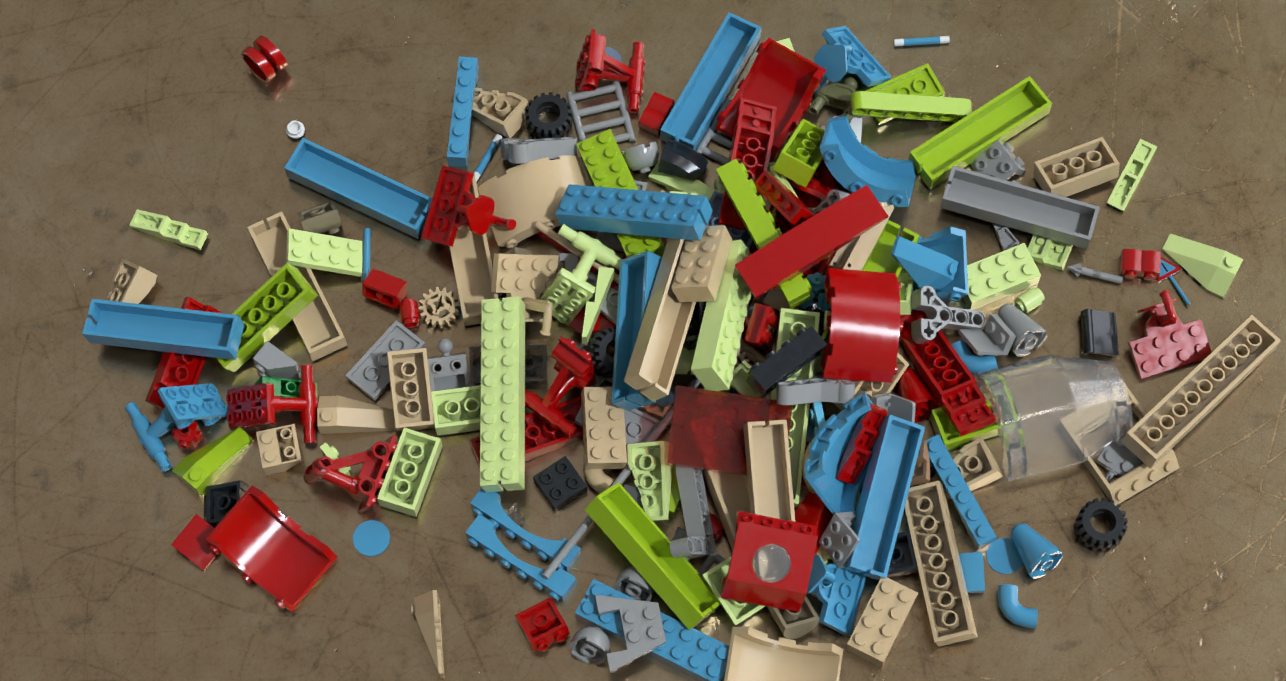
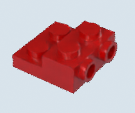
[515,597,570,652]

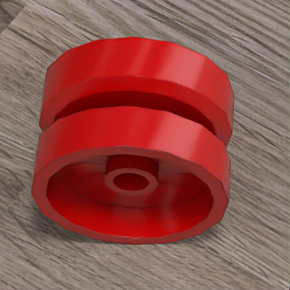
[241,35,288,83]

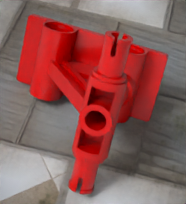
[575,29,645,113]
[744,303,779,351]
[525,336,596,438]
[226,365,318,443]
[303,435,397,514]

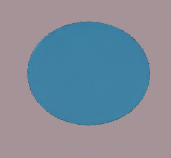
[353,520,390,556]
[986,538,1023,574]

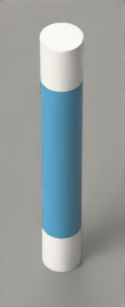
[894,36,950,47]
[474,134,503,183]

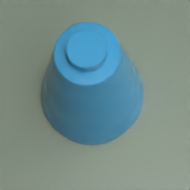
[1011,523,1063,579]

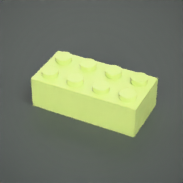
[963,243,1041,310]
[377,428,443,517]

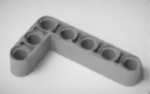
[670,459,715,558]

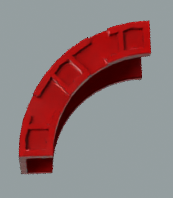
[716,38,827,161]
[820,268,903,383]
[205,485,338,612]

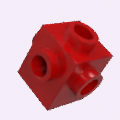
[172,421,202,450]

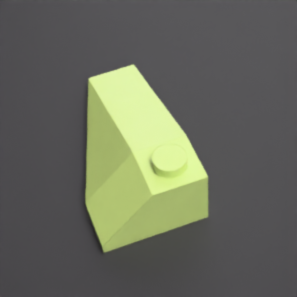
[1162,234,1243,299]
[627,441,673,521]

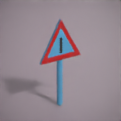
[1157,257,1190,305]

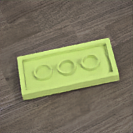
[286,228,362,277]

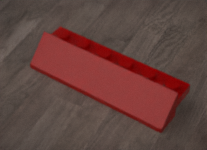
[145,297,222,411]

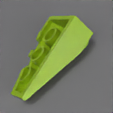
[172,427,254,496]

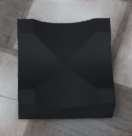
[533,456,588,512]

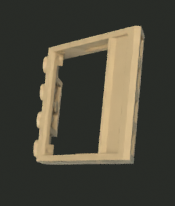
[823,202,894,276]
[1057,381,1180,505]

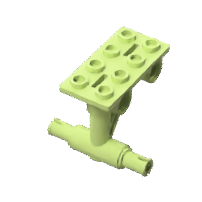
[540,224,623,325]

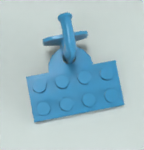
[814,26,892,92]
[807,555,866,636]

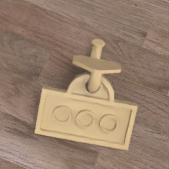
[491,253,559,336]

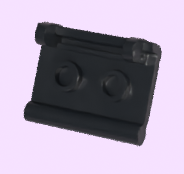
[1078,309,1119,358]

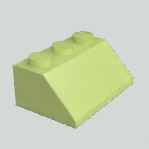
[431,385,481,436]
[702,557,766,626]

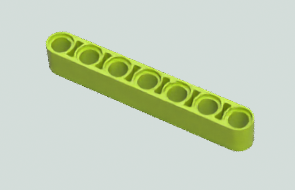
[850,91,972,122]

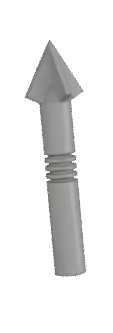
[1067,263,1123,284]

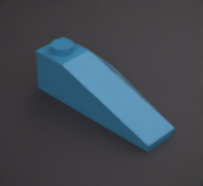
[891,236,959,293]

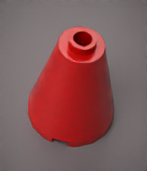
[897,368,939,423]

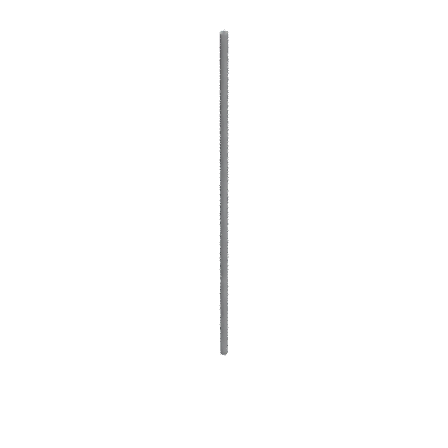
[542,290,770,580]

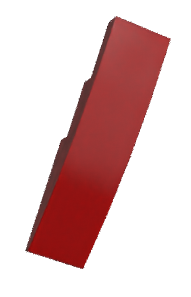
[836,403,888,485]

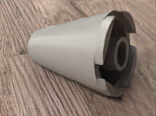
[997,304,1047,357]

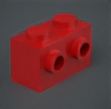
[362,268,407,309]

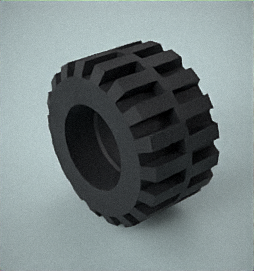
[525,92,572,139]
[584,328,616,378]
[1075,498,1128,552]

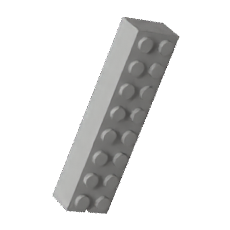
[940,166,1100,249]

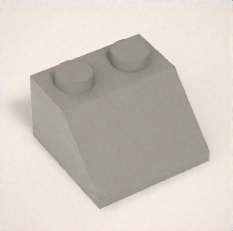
[253,341,301,380]

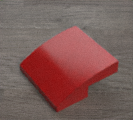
[171,514,217,571]

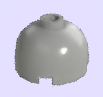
[621,142,659,174]
[614,567,654,602]
[569,626,610,665]

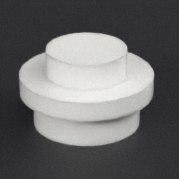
[286,120,305,139]

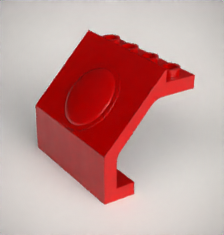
[754,170,819,277]

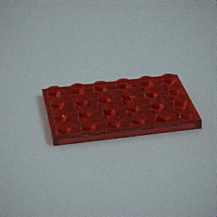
[666,386,792,476]

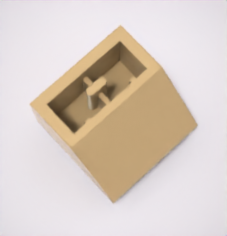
[256,424,302,475]

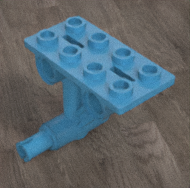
[125,383,228,472]

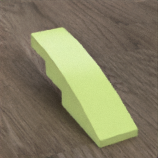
[1107,139,1157,211]
[648,162,722,201]
[129,209,208,250]

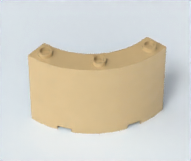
[478,155,589,248]
[724,626,843,681]

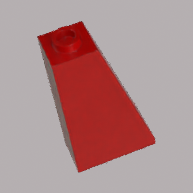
[795,492,833,555]

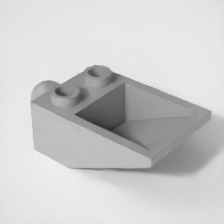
[427,338,470,391]

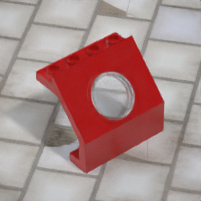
[721,511,818,612]

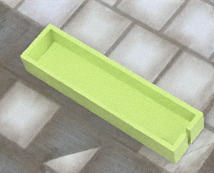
[691,240,751,392]

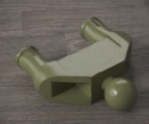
[807,77,858,123]

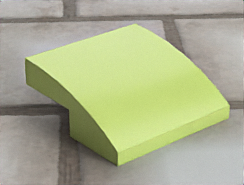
[1028,234,1073,271]

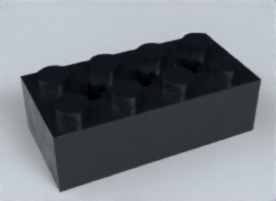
[746,326,827,400]

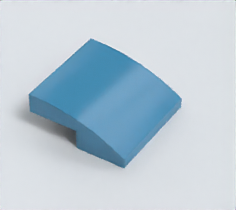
[959,552,985,593]

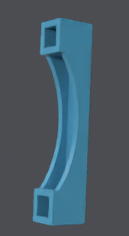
[447,56,479,167]
[926,434,997,550]
[470,487,581,572]
[465,514,577,602]

